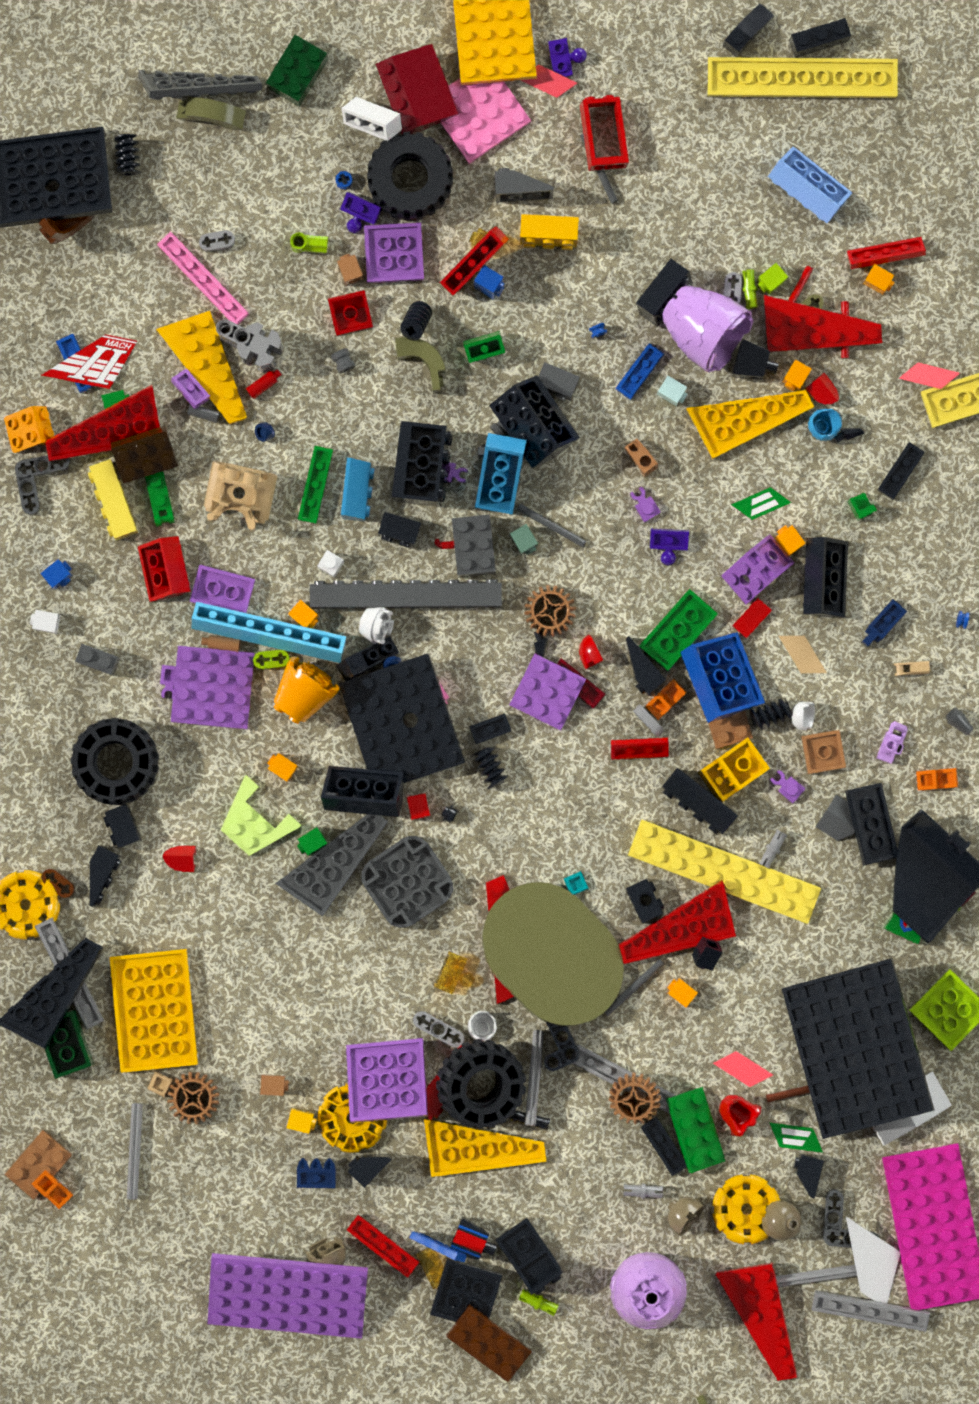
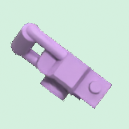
[876,721,908,764]

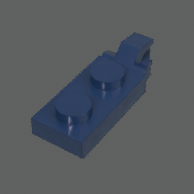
[861,599,907,647]

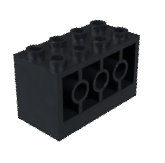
[489,375,580,468]
[392,421,452,507]

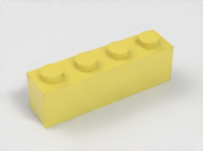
[88,459,138,540]

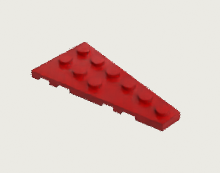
[715,1262,797,1381]

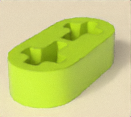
[253,650,290,669]

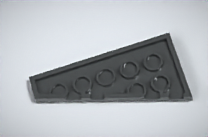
[138,70,262,100]
[275,814,388,916]

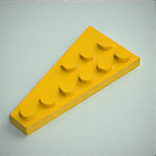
[156,311,247,425]
[686,390,814,459]
[424,1119,547,1177]

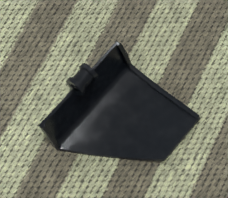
[893,809,979,943]

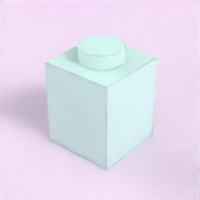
[657,376,688,406]

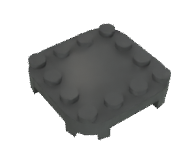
[362,836,453,928]

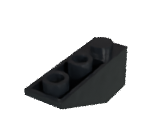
[336,636,399,681]
[89,845,122,907]

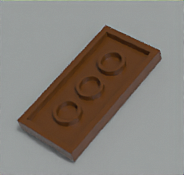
[446,1305,532,1382]

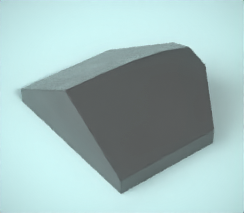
[815,795,855,841]

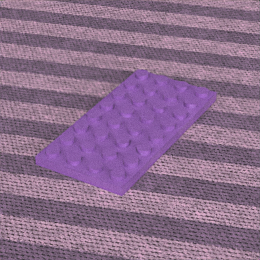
[207,1253,368,1339]

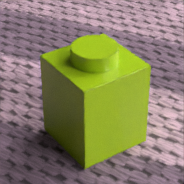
[757,263,788,295]

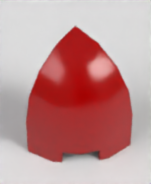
[805,373,839,405]
[579,634,603,670]
[162,845,196,872]

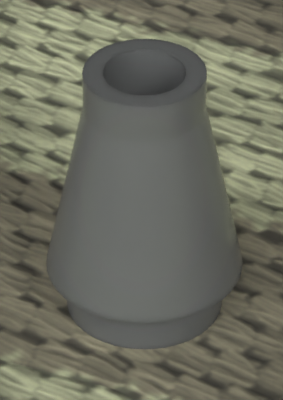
[945,707,974,736]

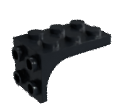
[495,1217,563,1295]

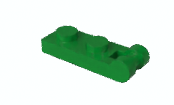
[145,471,175,527]

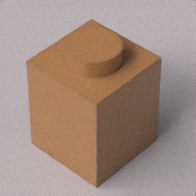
[337,254,363,286]
[260,1074,289,1096]

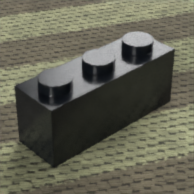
[789,18,851,58]

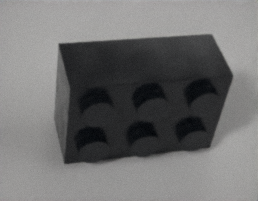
[636,258,692,327]

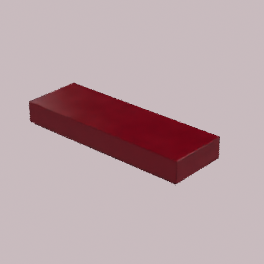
[557,658,606,709]

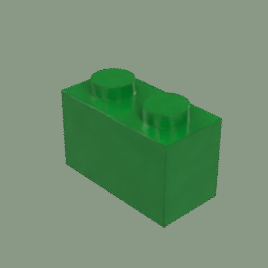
[463,330,506,363]

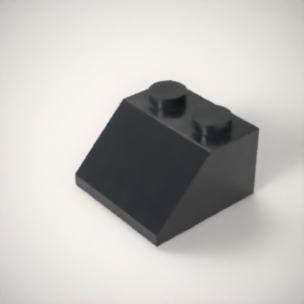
[348,1154,393,1188]

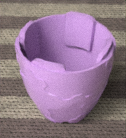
[662,286,754,373]
[610,1252,687,1329]

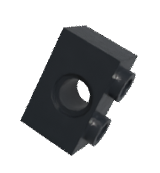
[625,879,664,923]

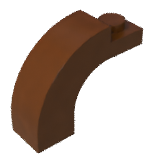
[39,215,95,244]

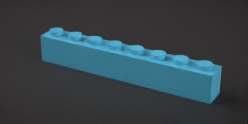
[192,602,346,663]

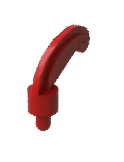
[434,538,455,549]

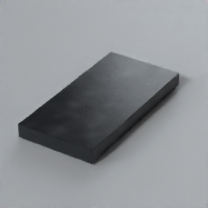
[845,782,898,866]

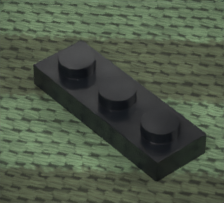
[877,442,925,500]
[641,1116,687,1176]

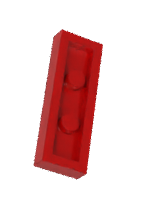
[611,738,669,760]

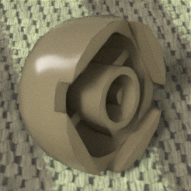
[667,1197,704,1236]
[762,1200,802,1241]
[306,1237,346,1265]

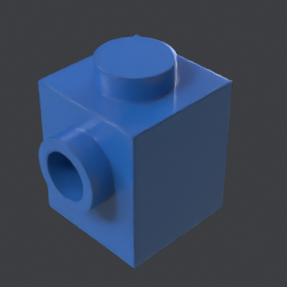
[40,559,72,590]

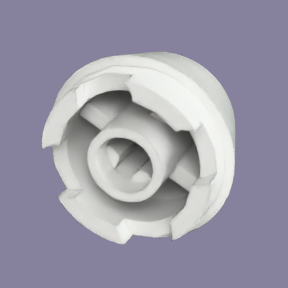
[359,607,394,644]

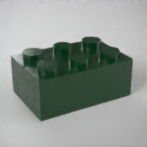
[266,34,328,107]
[44,1010,95,1079]

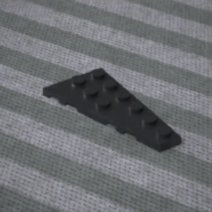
[0,938,103,1050]

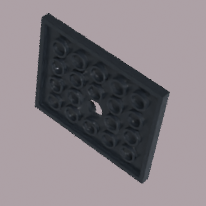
[0,126,113,228]
[339,653,466,783]

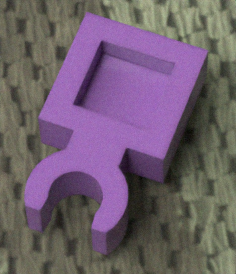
[445,462,468,483]
[630,487,661,523]
[160,665,176,699]
[770,770,805,803]

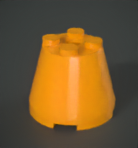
[273,656,339,724]

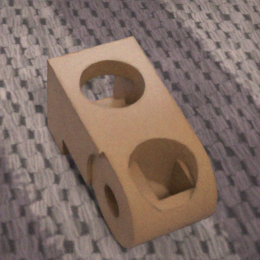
[624,438,658,478]

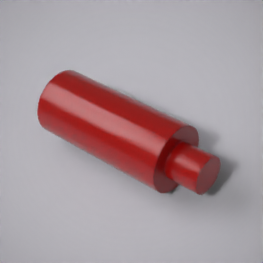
[245,369,282,400]

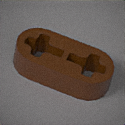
[42,869,75,898]

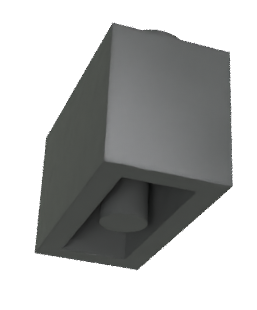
[538,362,580,401]
[75,644,120,676]

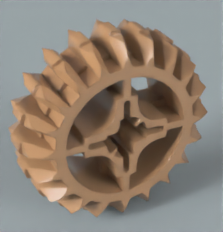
[524,585,576,637]
[167,1072,220,1124]
[609,1072,661,1125]

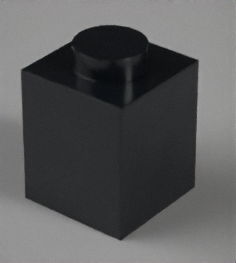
[692,936,723,971]

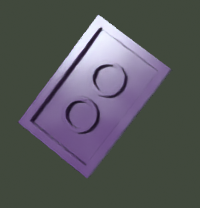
[190,565,255,613]

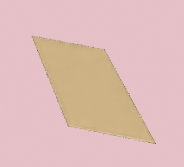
[779,635,827,673]

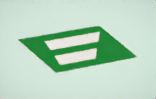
[731,487,792,520]
[769,1122,823,1153]

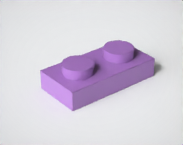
[171,368,210,409]

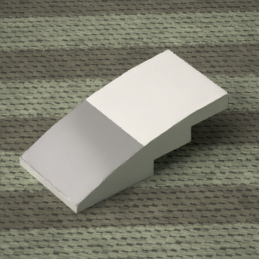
[872,1072,952,1146]

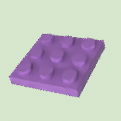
[364,223,424,283]
[509,653,586,731]

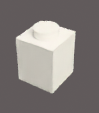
[317,550,344,578]
[30,610,61,634]

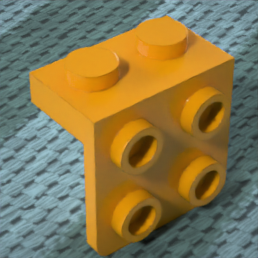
[4,406,54,453]

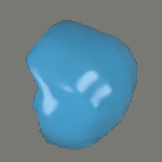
[808,409,842,441]

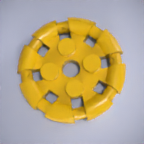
[0,870,60,940]
[317,1083,387,1153]
[712,1174,780,1245]

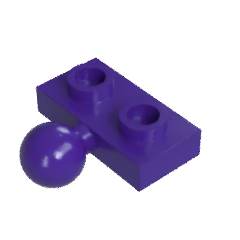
[548,38,587,78]
[340,192,382,233]
[650,528,689,566]

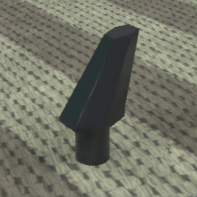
[834,428,865,443]
[534,631,548,657]

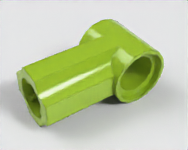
[290,232,328,254]

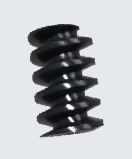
[114,134,141,176]
[400,301,432,341]
[749,698,792,731]
[472,747,508,790]

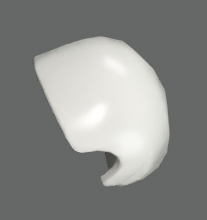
[791,701,815,731]
[468,1011,497,1041]

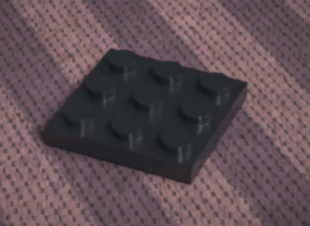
[430,1258,503,1322]

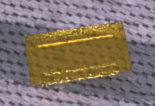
[416,1248,444,1289]

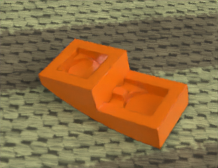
[645,679,687,720]
[916,768,958,791]
[31,1170,73,1209]

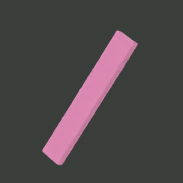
[157,232,249,324]

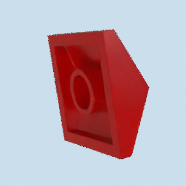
[328,290,373,336]

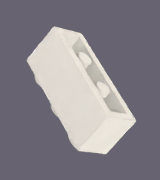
[342,97,402,141]

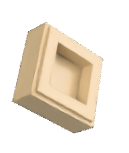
[147,1071,174,1097]

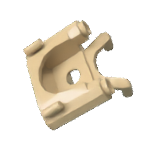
[204,461,277,532]

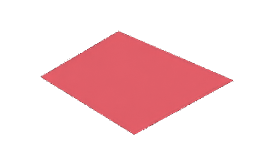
[521,64,577,98]
[899,363,960,389]
[713,1051,773,1087]

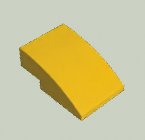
[698,737,770,802]

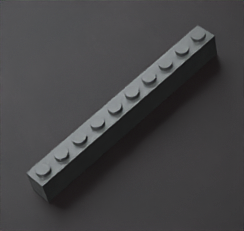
[310,579,502,609]

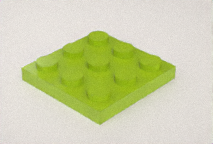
[909,969,979,1051]

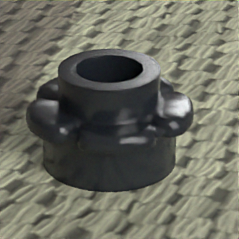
[441,805,458,823]

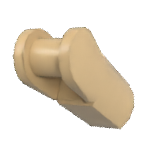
[894,661,930,676]

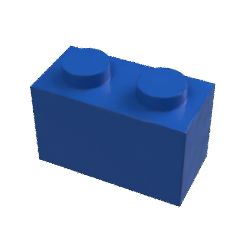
[474,265,505,300]

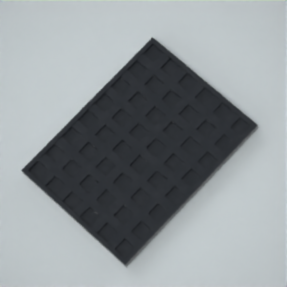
[782,958,935,1139]

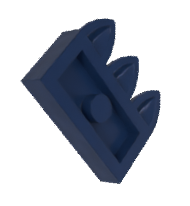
[297,1158,336,1188]

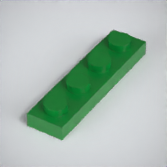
[298,445,333,525]

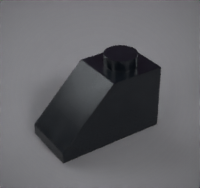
[793,1154,824,1199]

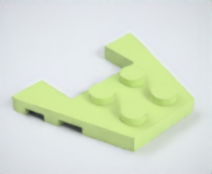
[221,775,302,856]

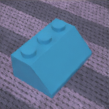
[341,458,375,522]

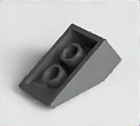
[495,168,554,203]

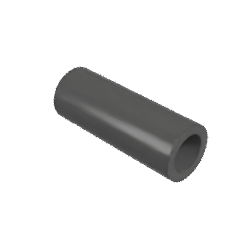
[187,404,220,423]

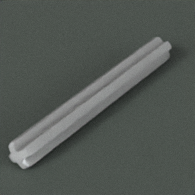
[525,1030,544,1126]
[127,1103,142,1200]
[776,1265,857,1288]

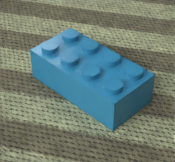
[475,433,526,515]

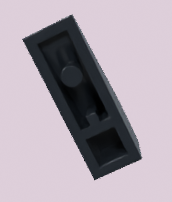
[723,3,774,57]
[625,636,666,696]

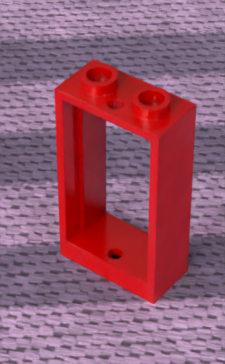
[580,95,629,171]

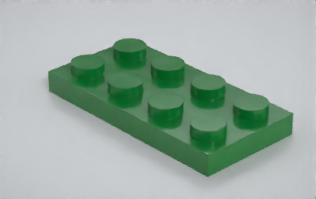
[639,589,718,671]
[666,1087,726,1173]

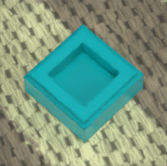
[564,871,589,895]

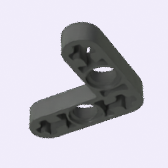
[15,455,71,515]
[823,1189,879,1248]

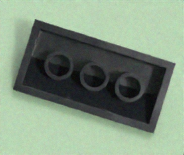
[803,537,848,617]
[321,766,404,817]
[661,768,739,835]

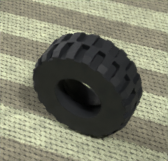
[367,132,453,221]
[70,718,159,805]
[436,1039,526,1130]

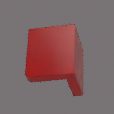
[407,793,431,820]

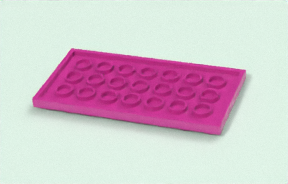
[882,1143,979,1310]

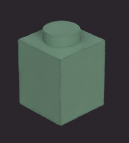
[510,524,538,555]

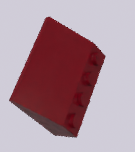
[375,43,459,135]

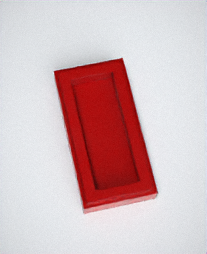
[732,598,772,639]

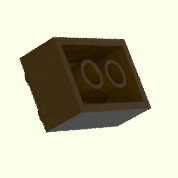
[111,425,178,484]

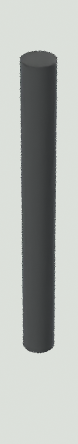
[580,134,618,204]
[517,504,586,548]
[604,959,665,1016]

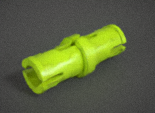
[742,269,758,309]
[518,1288,559,1316]

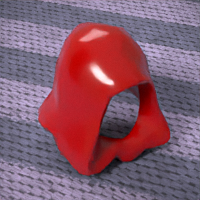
[719,1095,761,1137]

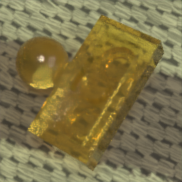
[434,951,475,995]

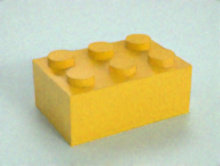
[520,214,579,250]

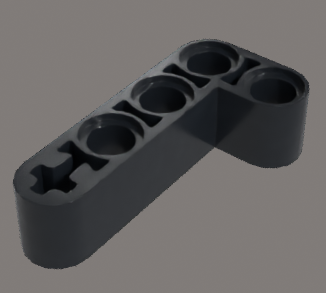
[544,1022,581,1071]

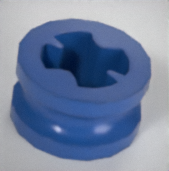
[335,171,353,190]
[589,323,608,338]
[956,611,969,629]

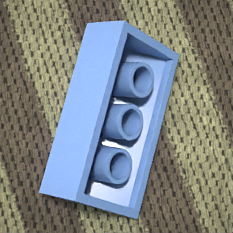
[768,146,852,223]

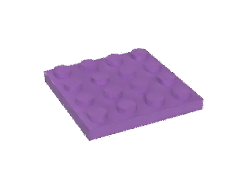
[171,646,255,729]
[346,1038,428,1123]

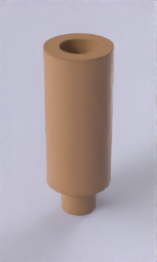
[201,635,240,652]

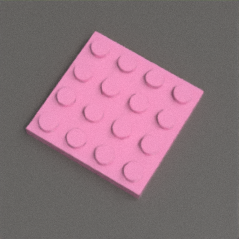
[440,78,531,164]

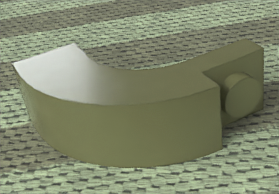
[176,97,246,129]
[395,337,446,394]

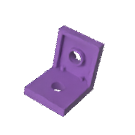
[721,534,795,604]

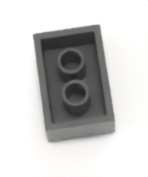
[452,514,496,578]

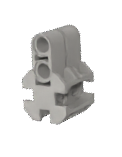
[216,319,284,373]

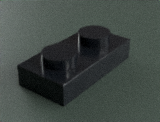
[469,713,512,745]

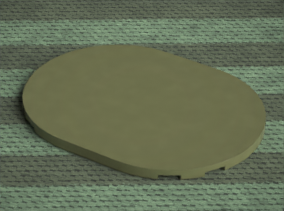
[482,882,624,1026]

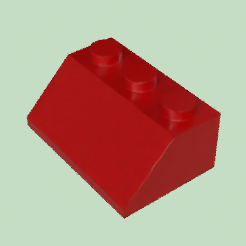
[138,536,191,602]

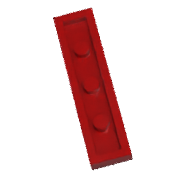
[847,237,926,270]
[346,1214,420,1278]

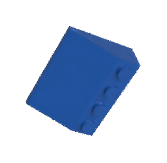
[680,632,765,723]

